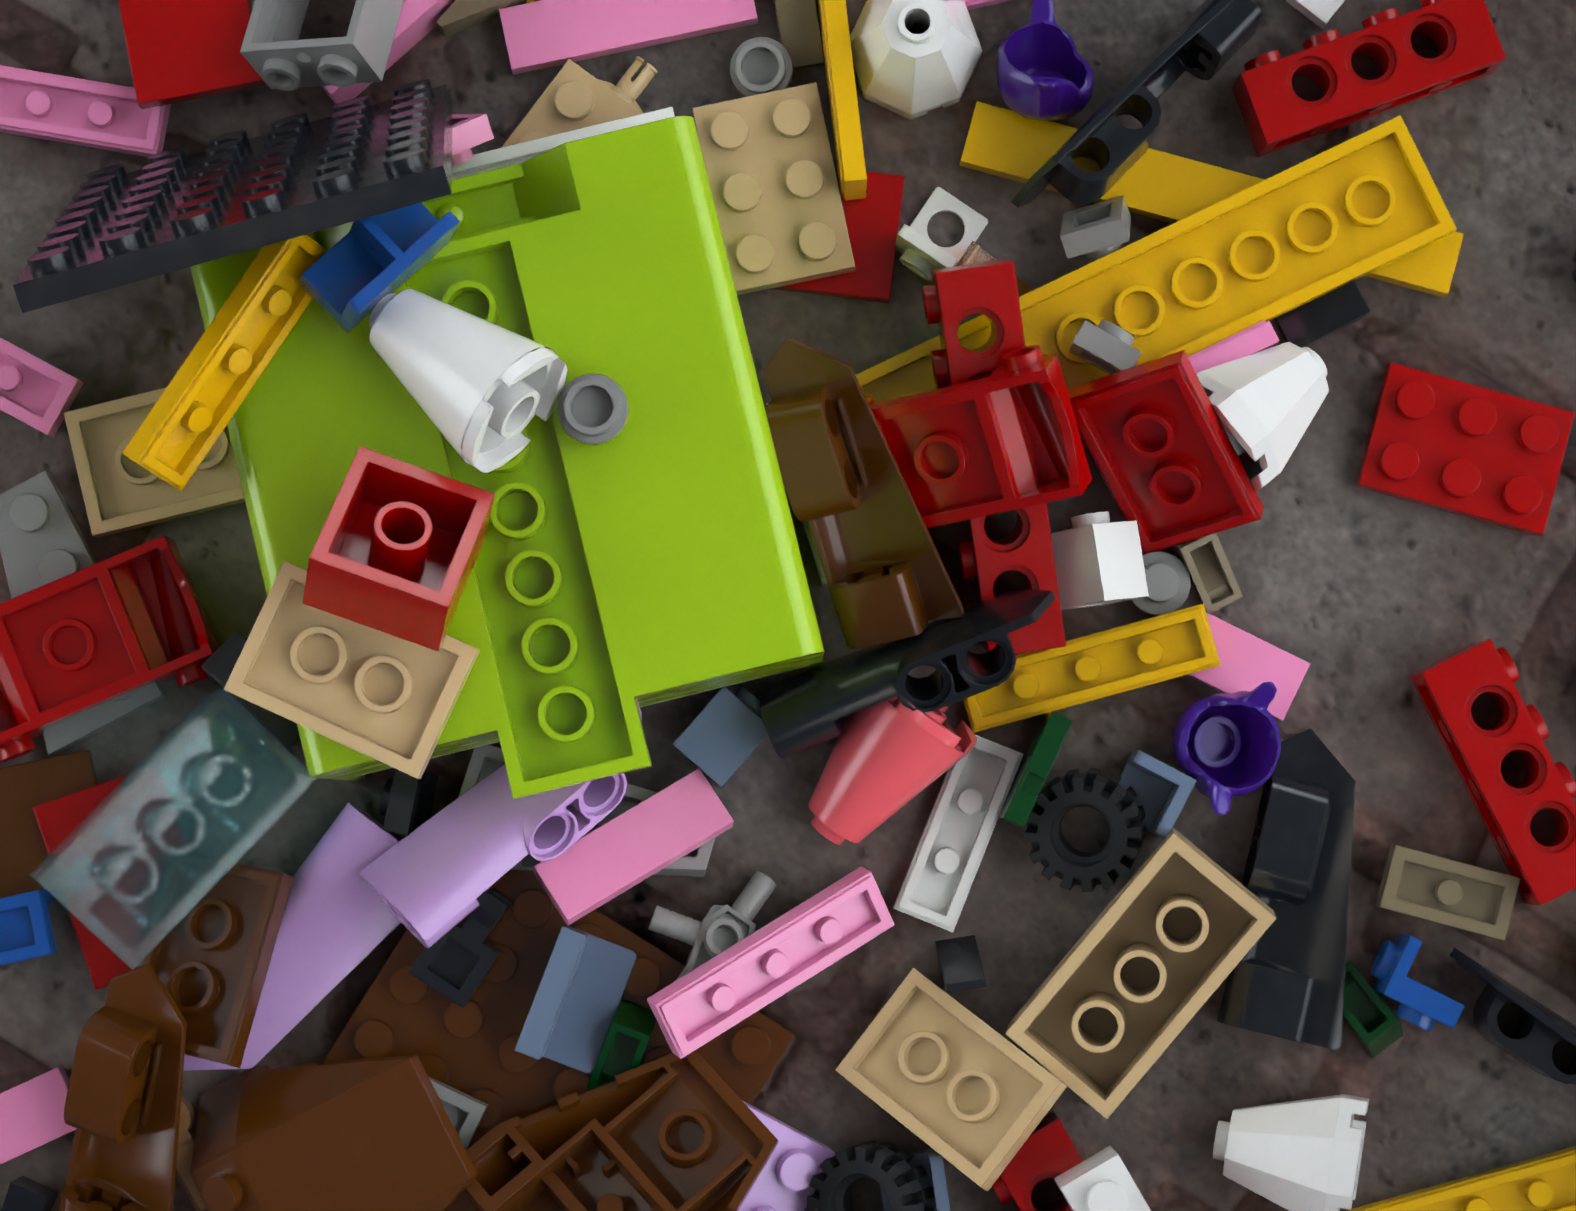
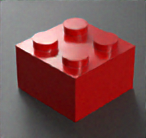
[302,446,495,651]

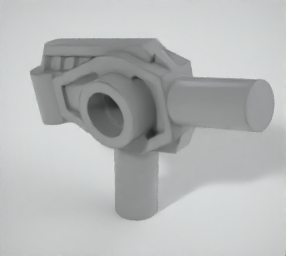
[648,871,777,980]

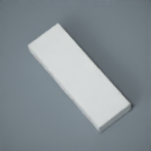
[893,735,1024,932]

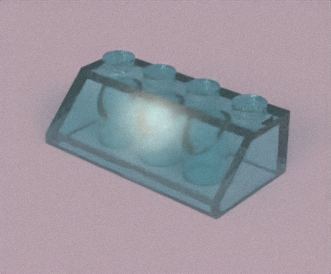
[29,689,317,970]

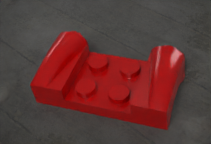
[865,345,1092,528]
[0,535,219,763]

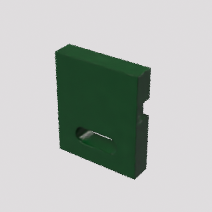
[999,711,1073,827]

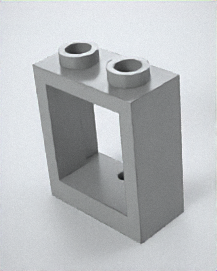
[240,0,404,91]

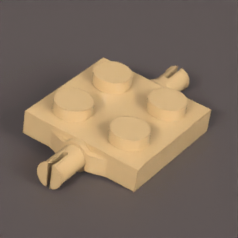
[501,56,658,148]

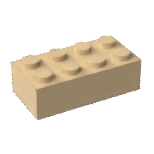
[1005,828,1276,1119]

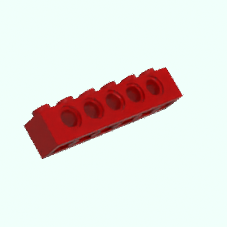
[922,259,1066,654]

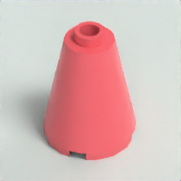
[808,696,977,845]

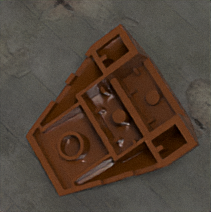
[464,1050,778,1211]
[190,1055,478,1211]

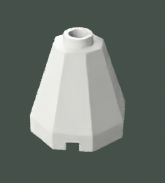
[850,0,982,120]
[1196,342,1329,492]
[1213,1094,1369,1211]

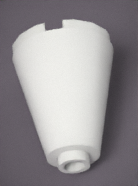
[369,289,568,473]

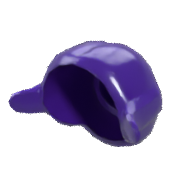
[996,0,1095,120]
[1173,682,1281,816]

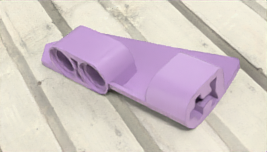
[359,707,642,949]
[183,802,403,1071]

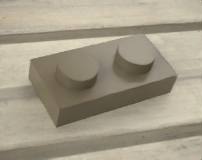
[1375,845,1520,941]

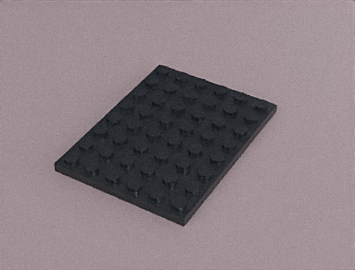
[13,79,453,313]

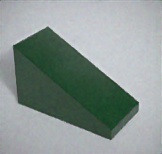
[1343,960,1404,1059]
[587,999,657,1089]

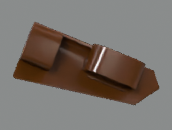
[763,337,964,649]
[57,963,187,1211]

